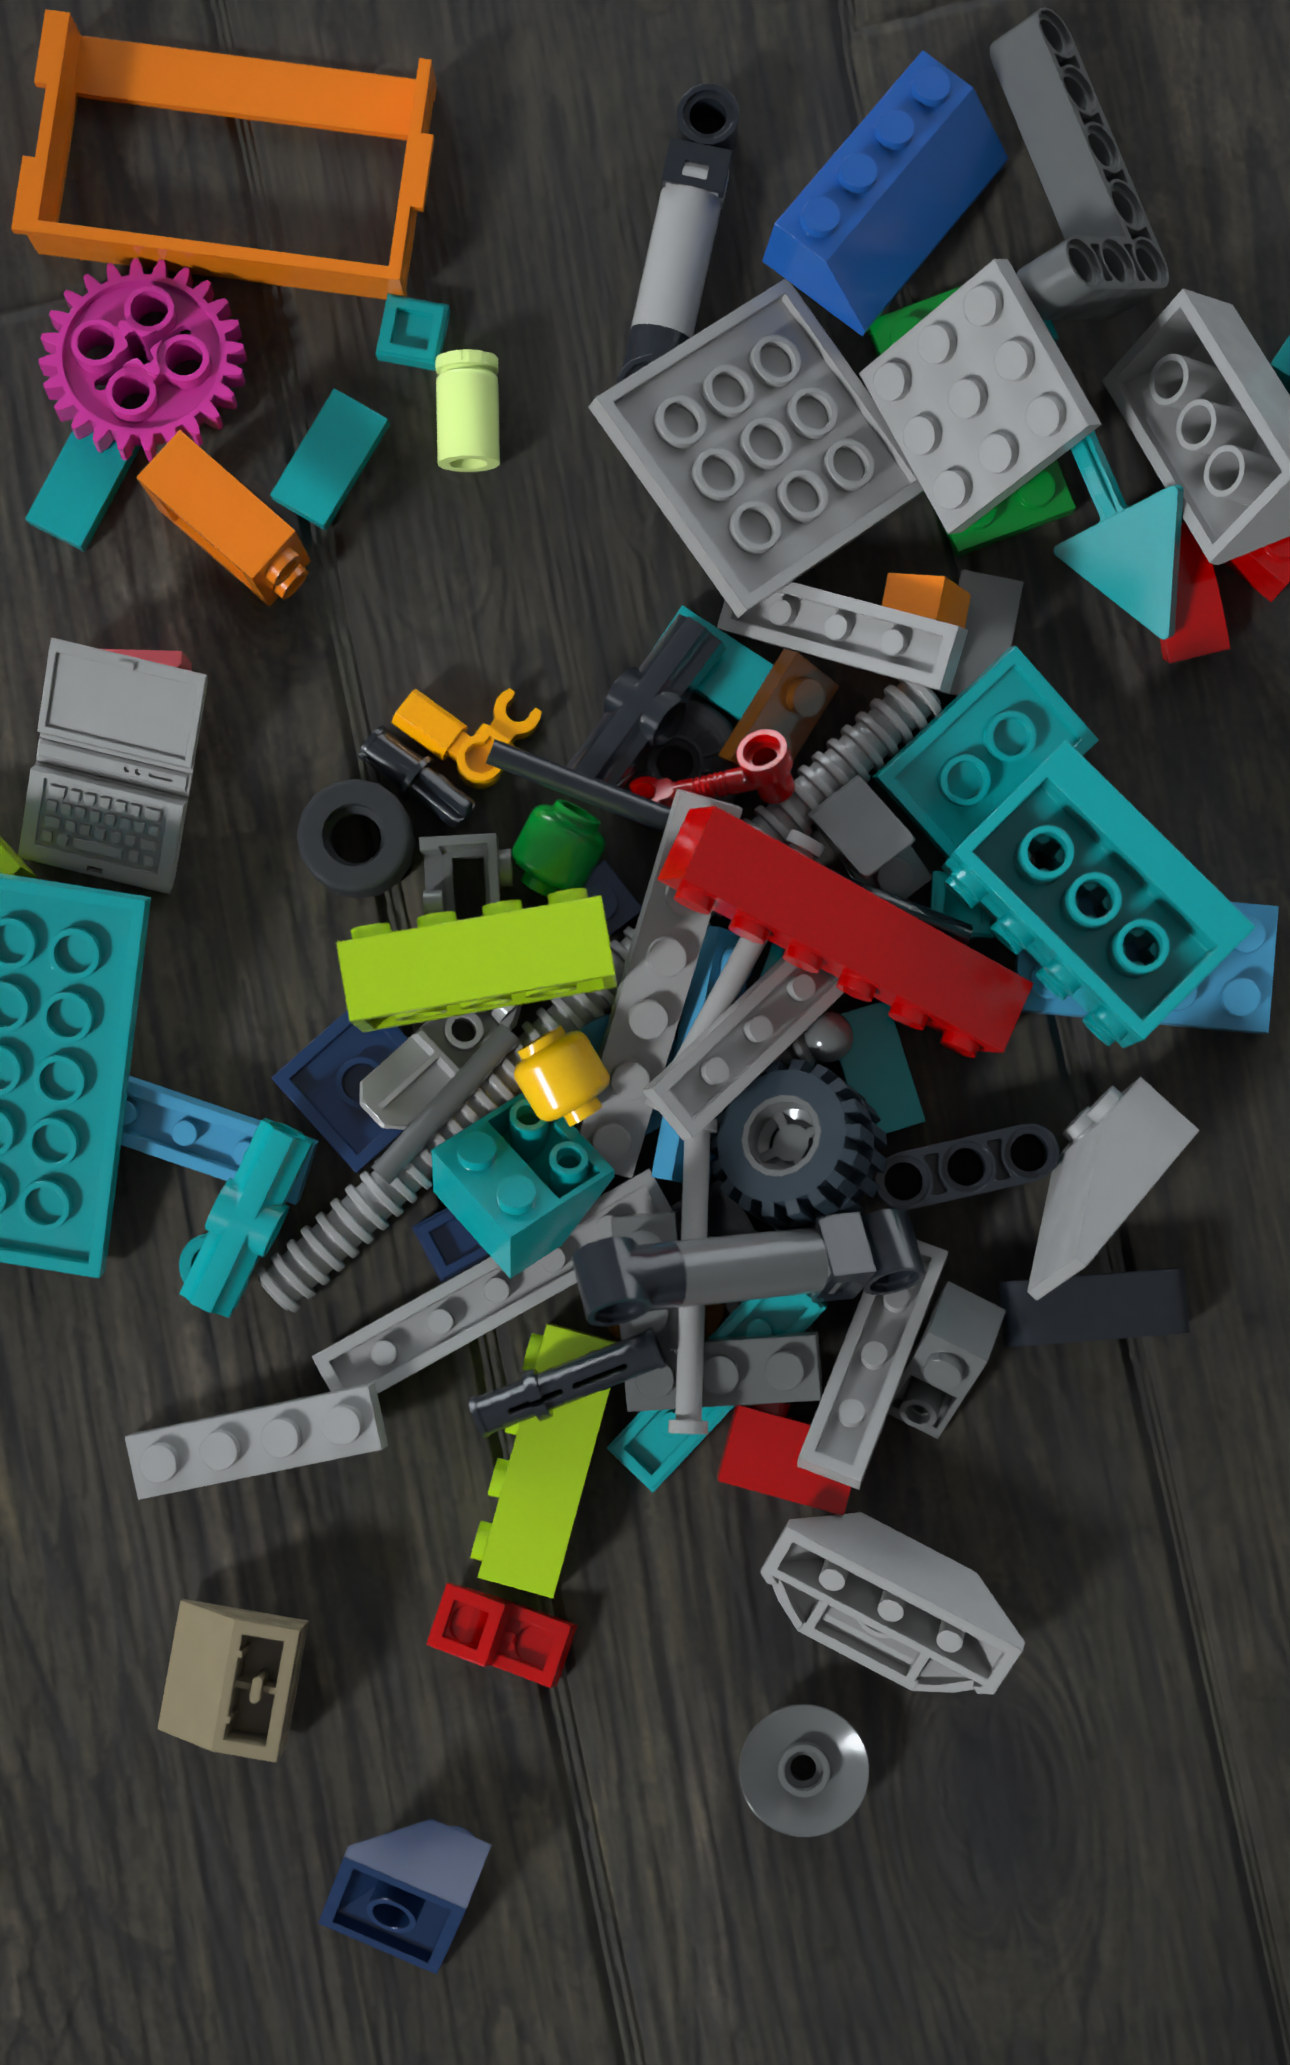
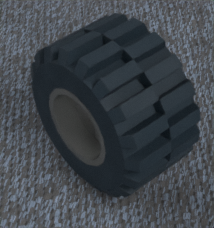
[710,1059,887,1230]

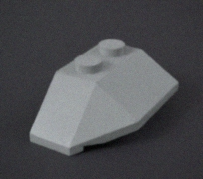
[760,1512,1025,1694]

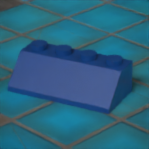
[762,50,1008,337]

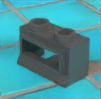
[419,833,514,915]

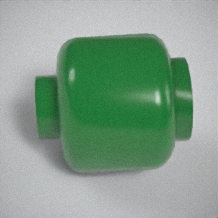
[512,799,606,896]

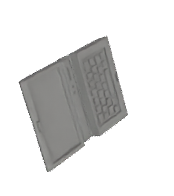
[18,638,208,894]

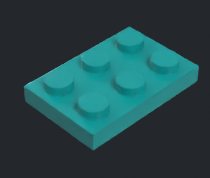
[872,646,1099,859]

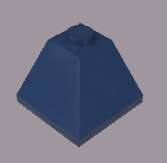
[318,1819,492,1974]

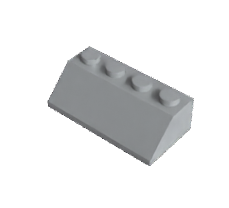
[1102,289,1290,565]

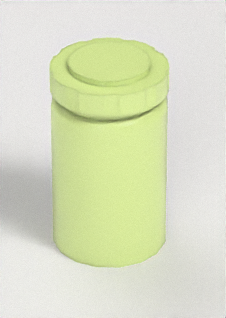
[436,349,500,472]

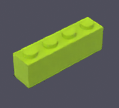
[470,1323,618,1598]

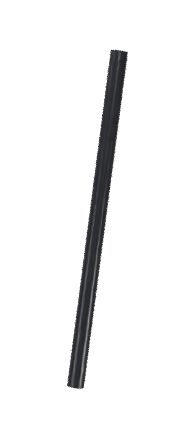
[486,739,973,945]

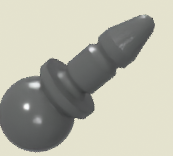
[760,1011,854,1076]

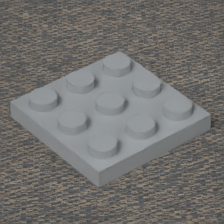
[859,259,1102,534]

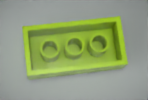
[336,888,617,1033]

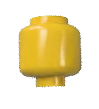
[514,1025,610,1127]

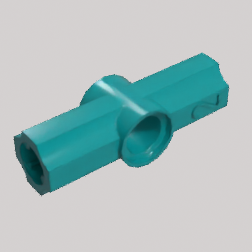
[179,1118,315,1318]

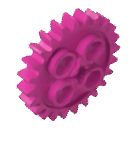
[39,258,247,462]

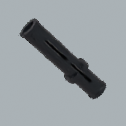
[469,1327,667,1438]

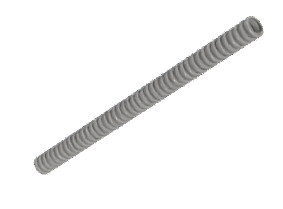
[256,679,942,1313]

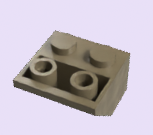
[158,1599,309,1763]

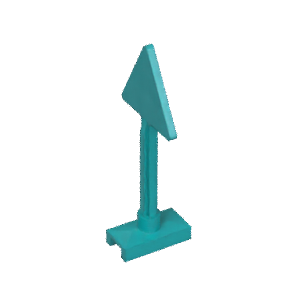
[1043,320,1184,640]

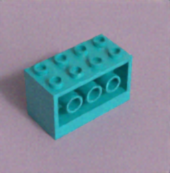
[941,740,1256,1048]

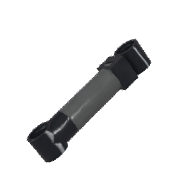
[572,1209,926,1326]

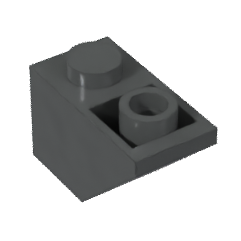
[888,1281,1006,1439]

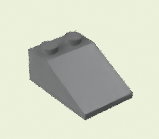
[1027,1077,1199,1300]

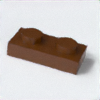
[718,649,839,768]

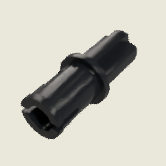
[358,725,476,828]

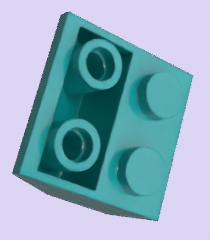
[431,1092,615,1279]

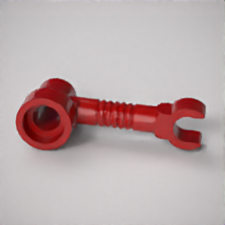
[629,729,795,825]

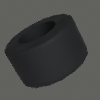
[297,779,416,899]

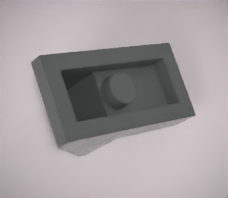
[807,775,933,899]

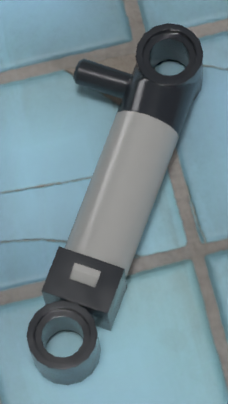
[617,84,739,384]

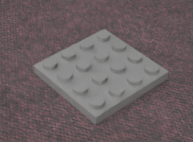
[588,279,924,618]

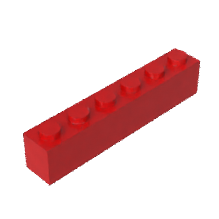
[657,806,1034,1058]

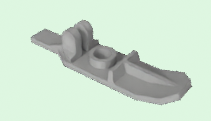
[360,1005,522,1130]

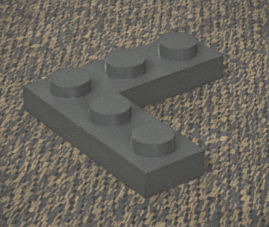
[611,1211,823,1412]

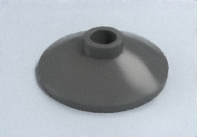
[739,1704,869,1837]

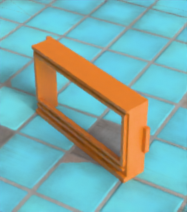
[11,9,437,300]

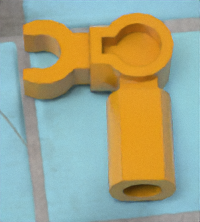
[391,688,542,789]

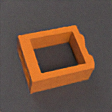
[136,430,311,607]

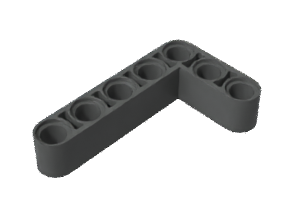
[990,7,1169,320]

